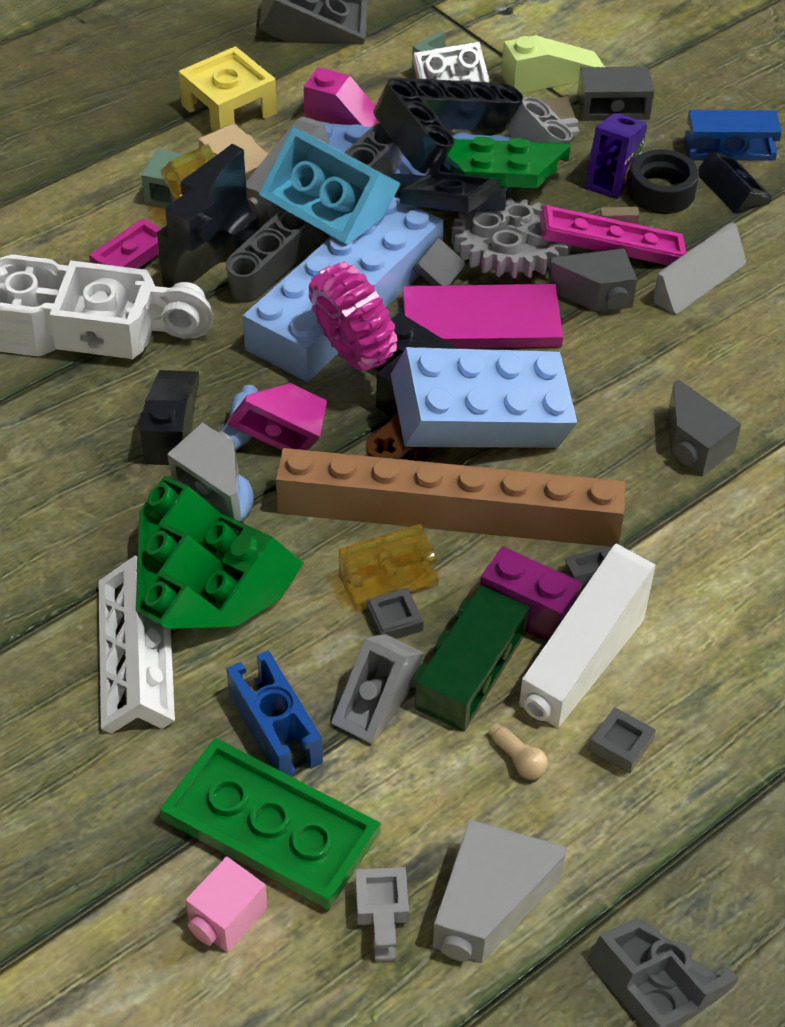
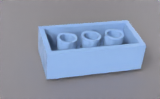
[391,347,577,448]

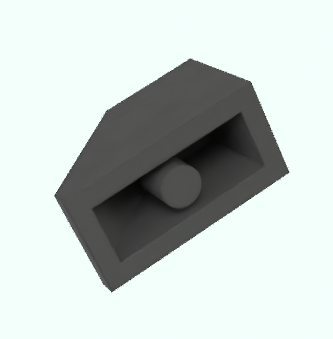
[548,249,637,312]
[668,380,741,476]

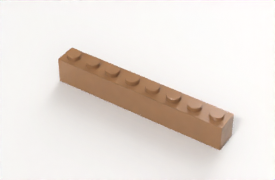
[276,448,626,547]

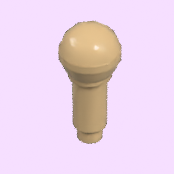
[488,723,548,780]

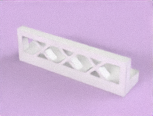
[99,555,175,734]

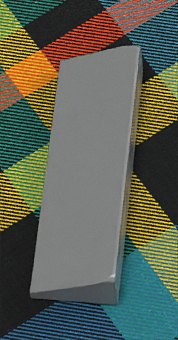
[654,222,746,315]

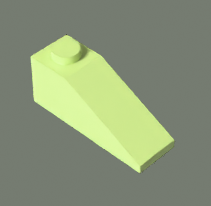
[501,35,605,93]

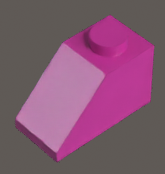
[303,67,379,127]
[227,383,327,450]

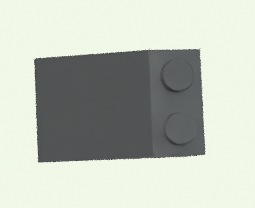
[259,0,368,44]

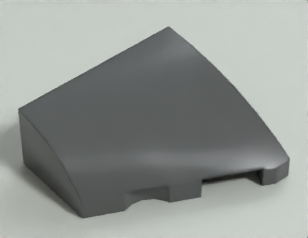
[587,918,739,1027]

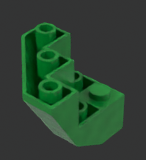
[136,476,304,629]

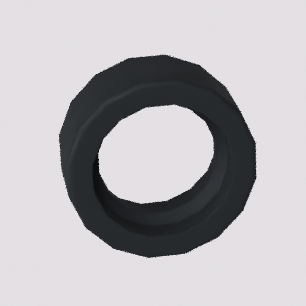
[628,149,699,214]

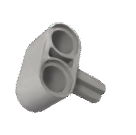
[507,97,580,162]

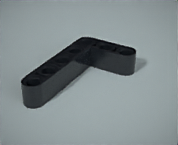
[373,77,524,176]

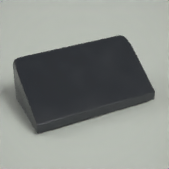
[698,151,773,213]

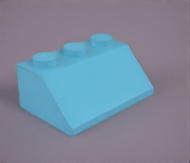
[259,126,401,245]

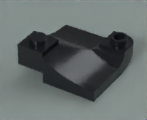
[157,143,260,288]

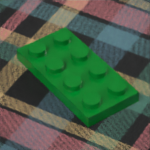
[160,737,381,910]

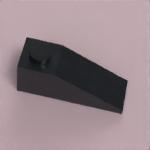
[140,370,199,465]

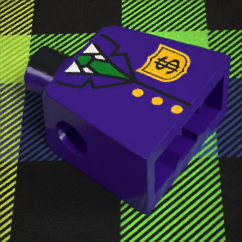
[584,113,647,199]

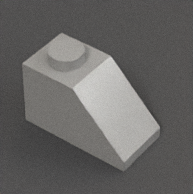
[167,422,241,521]
[331,634,425,744]

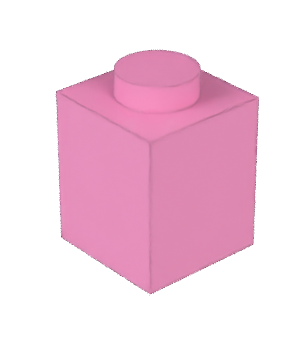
[185,856,268,953]

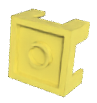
[179,46,277,132]

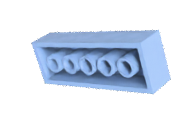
[243,197,443,383]

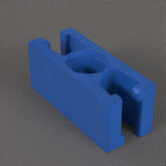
[684,110,782,161]
[226,650,323,777]

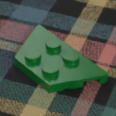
[444,136,570,188]

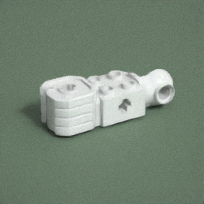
[0,254,214,359]

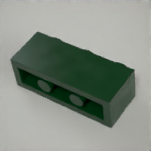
[412,585,530,732]

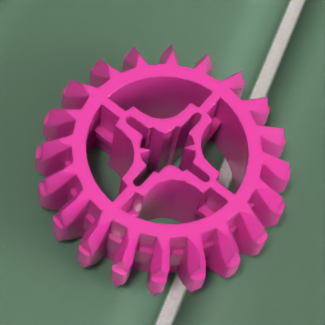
[308,262,397,371]

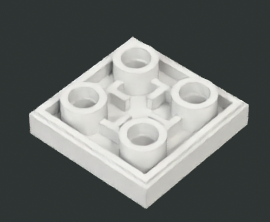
[412,42,489,82]

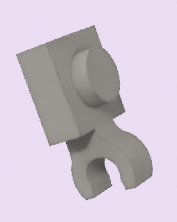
[355,867,409,962]

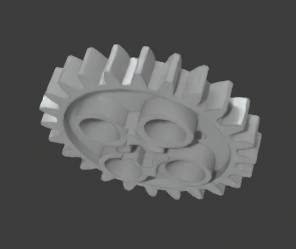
[451,198,572,278]

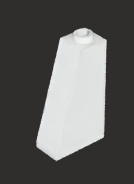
[519,543,656,728]

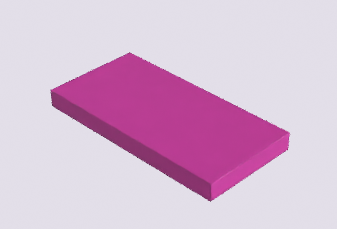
[403,284,563,349]

